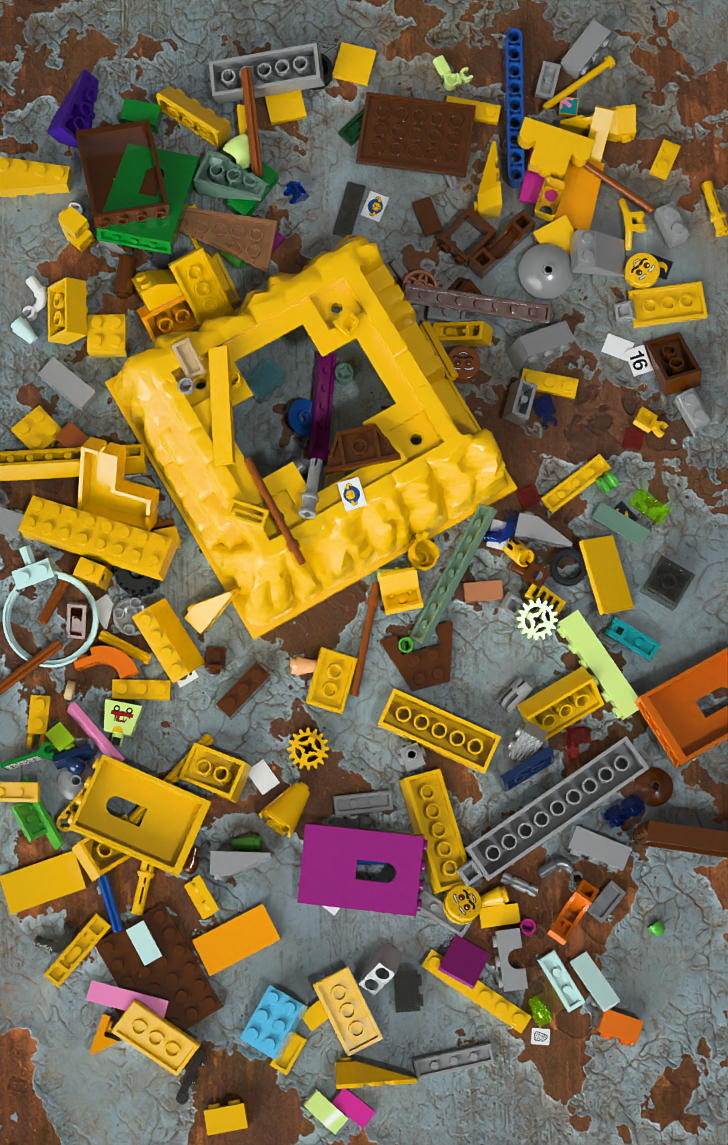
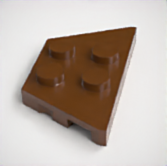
[324,424,401,475]

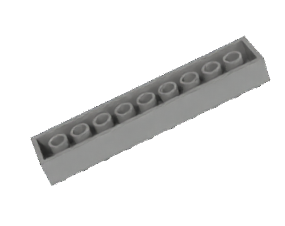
[465,736,649,881]

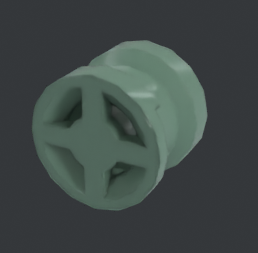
[335,363,354,385]

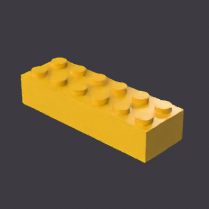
[378,688,501,774]

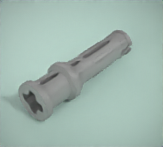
[298,458,323,519]

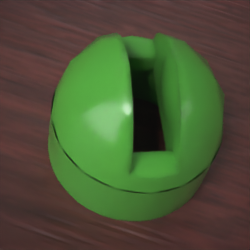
[398,637,415,653]
[647,919,665,936]

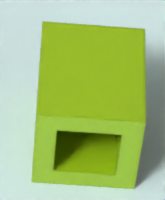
[45,722,77,753]

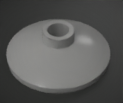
[58,764,94,801]

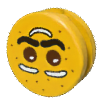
[624,253,660,289]
[443,885,482,924]

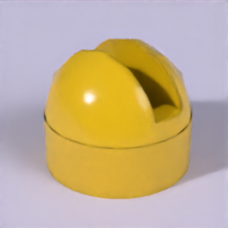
[231,371,243,388]

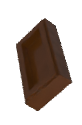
[413,197,443,238]

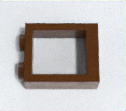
[439,207,497,268]

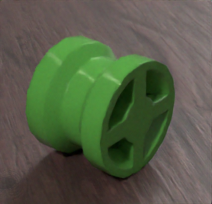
[595,470,619,494]

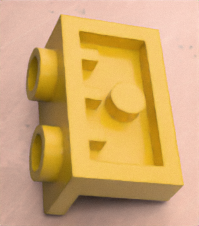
[185,875,220,919]

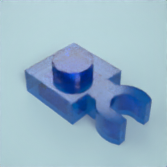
[533,394,557,430]

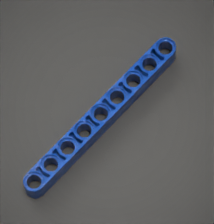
[505,28,525,188]

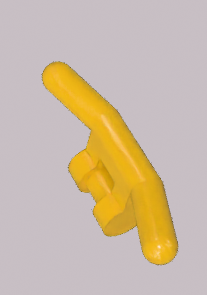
[618,198,647,251]

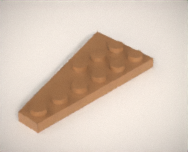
[179,207,278,272]

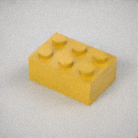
[48,277,88,345]

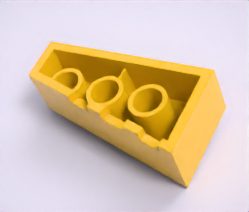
[0,157,73,198]

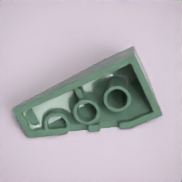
[193,151,268,201]

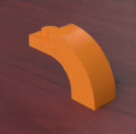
[73,646,140,680]
[547,879,599,945]

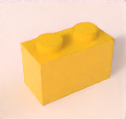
[204,1099,249,1135]

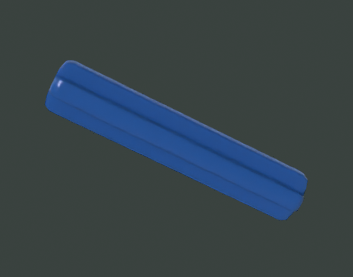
[98,874,123,932]

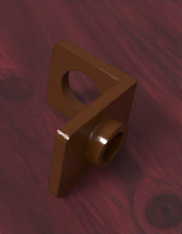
[448,277,483,295]

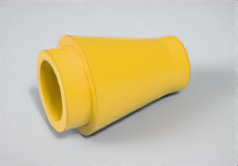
[480,886,510,908]

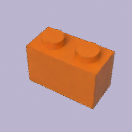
[596,1009,644,1047]

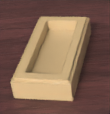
[171,337,206,380]

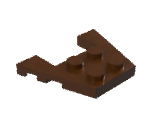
[380,621,453,692]

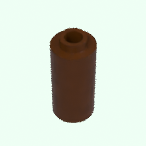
[113,255,138,299]

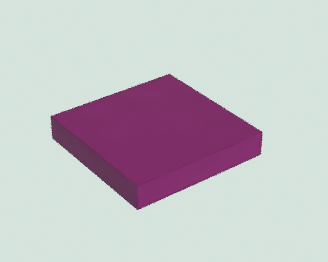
[438,935,490,989]

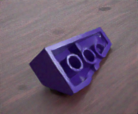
[47,69,99,148]

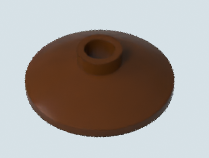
[634,767,673,807]

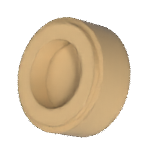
[64,680,76,700]

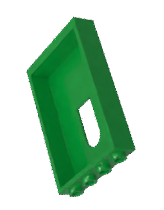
[97,144,200,254]

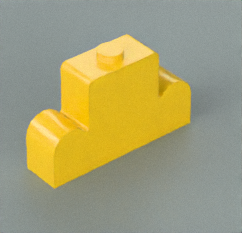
[517,117,596,180]

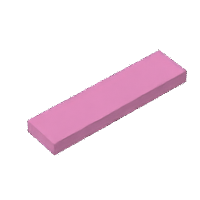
[67,702,125,763]
[86,980,169,1018]

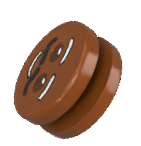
[448,346,480,384]

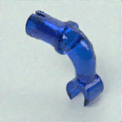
[482,509,518,544]

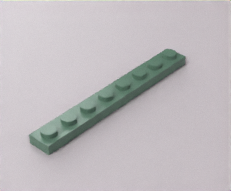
[409,503,497,646]

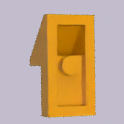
[89,1013,121,1054]

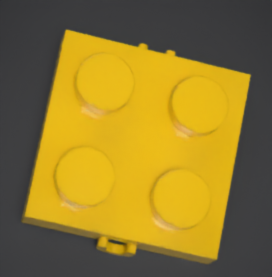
[11,405,62,450]

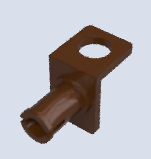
[510,561,550,588]

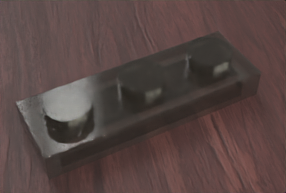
[333,181,366,238]

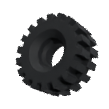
[114,566,162,597]

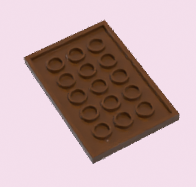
[356,92,476,178]
[95,903,224,1031]

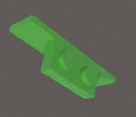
[11,775,65,851]

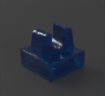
[284,181,310,204]

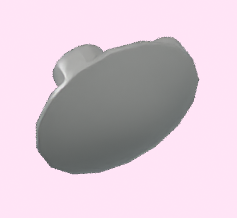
[113,598,149,636]

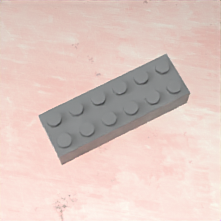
[209,43,325,104]

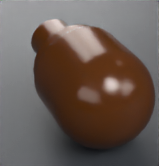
[182,846,200,874]

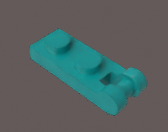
[604,617,661,662]

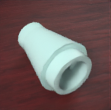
[10,317,38,345]

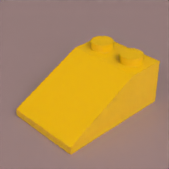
[131,269,183,311]
[179,742,252,803]
[72,814,132,882]

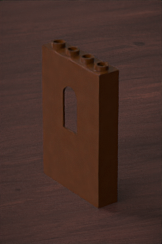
[76,119,170,229]
[633,820,728,858]

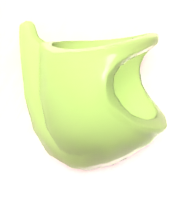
[222,134,251,169]

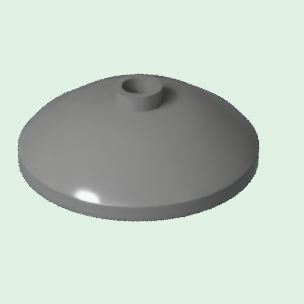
[518,243,574,300]

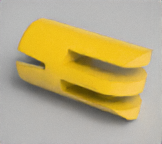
[503,538,534,567]

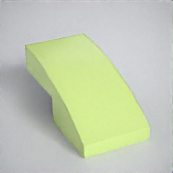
[303,1089,348,1134]

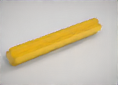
[420,321,459,381]

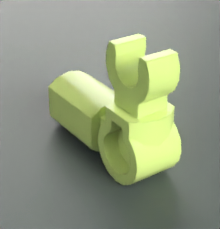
[433,55,473,91]

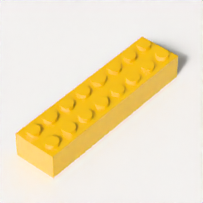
[18,495,177,581]

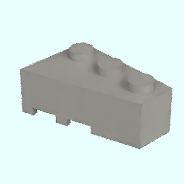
[506,320,575,372]

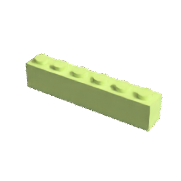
[557,610,639,721]

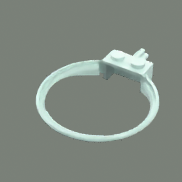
[3,545,99,667]

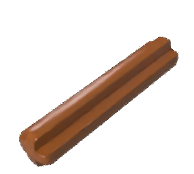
[37,572,73,625]

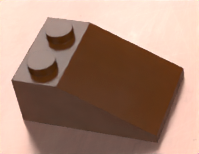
[645,332,702,396]

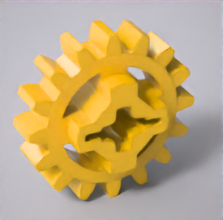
[287,728,330,771]

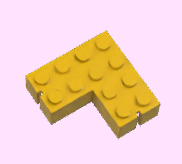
[77,437,160,531]

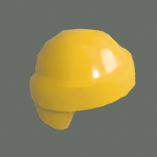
[408,531,440,571]

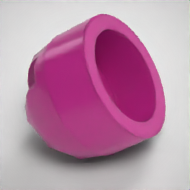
[519,919,536,936]

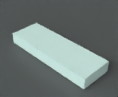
[537,950,585,1012]
[570,952,620,1012]

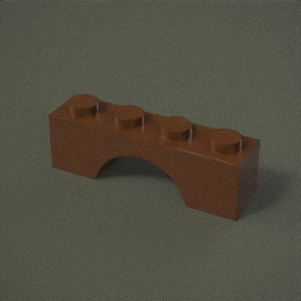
[469,210,536,279]

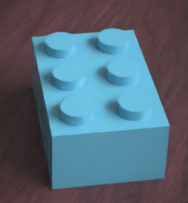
[240,985,308,1060]

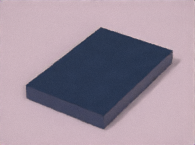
[500,746,554,792]

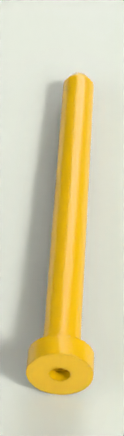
[543,55,615,110]

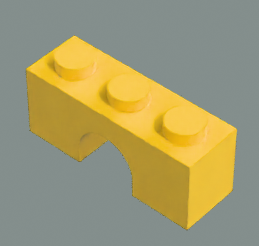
[58,205,95,252]

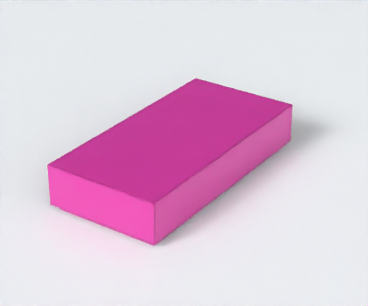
[332,1088,376,1129]

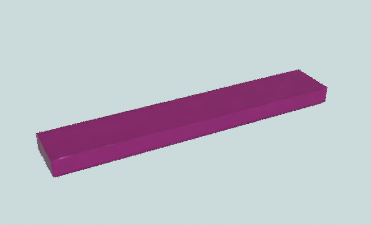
[308,351,337,464]

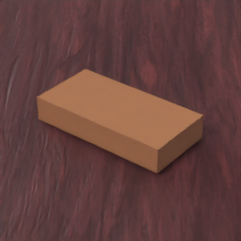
[463,580,504,603]

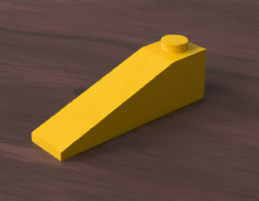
[558,104,636,143]
[473,141,502,219]
[335,1057,417,1089]

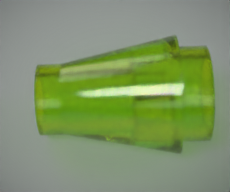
[528,996,553,1028]

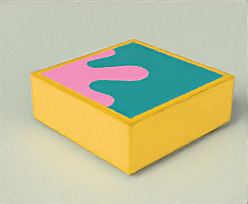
[558,97,579,118]

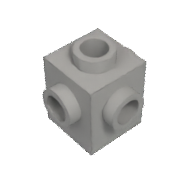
[397,741,426,773]

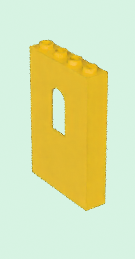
[67,754,211,877]

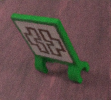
[0,742,57,771]

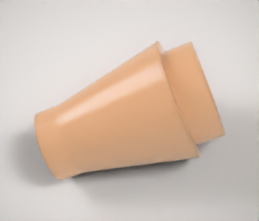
[290,657,317,676]

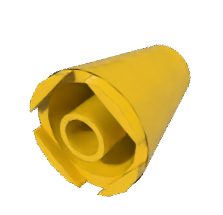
[259,782,310,838]

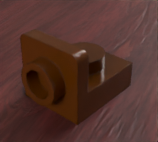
[205,647,227,675]

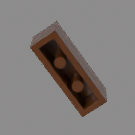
[216,662,271,720]

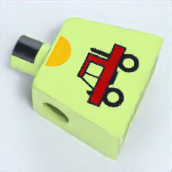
[104,699,144,747]

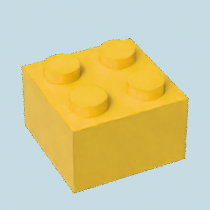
[87,314,128,358]

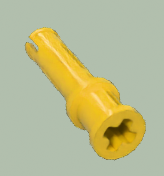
[701,181,728,237]
[131,861,155,916]

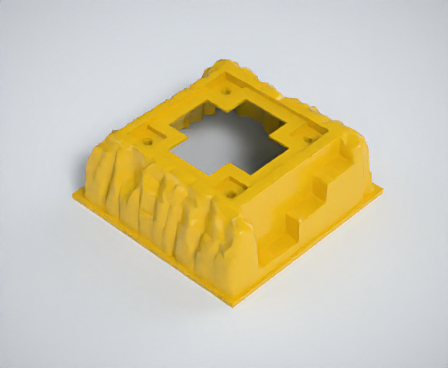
[105,235,518,640]

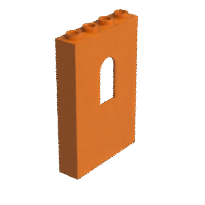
[635,647,728,769]

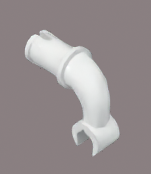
[22,276,48,321]

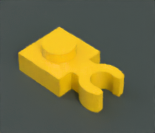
[632,406,668,438]

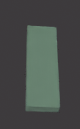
[591,502,651,548]

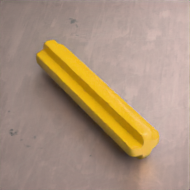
[98,630,152,664]

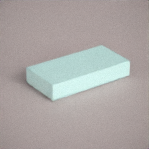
[126,920,163,966]

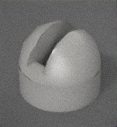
[68,200,84,214]
[178,378,195,395]

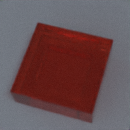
[622,427,645,450]
[516,484,541,510]

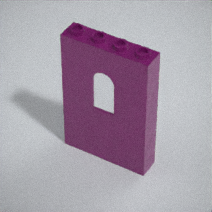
[297,822,428,916]

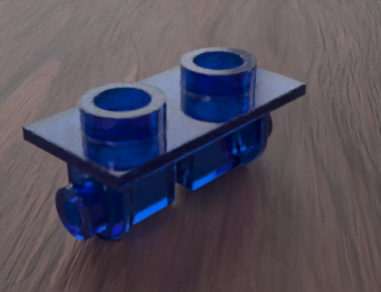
[603,795,644,829]

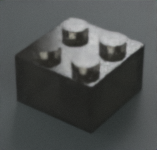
[639,555,695,611]

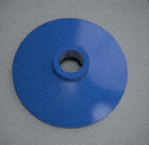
[288,399,313,436]

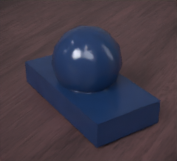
[53,744,95,775]

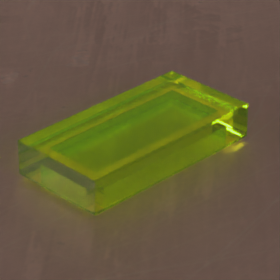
[628,488,671,526]

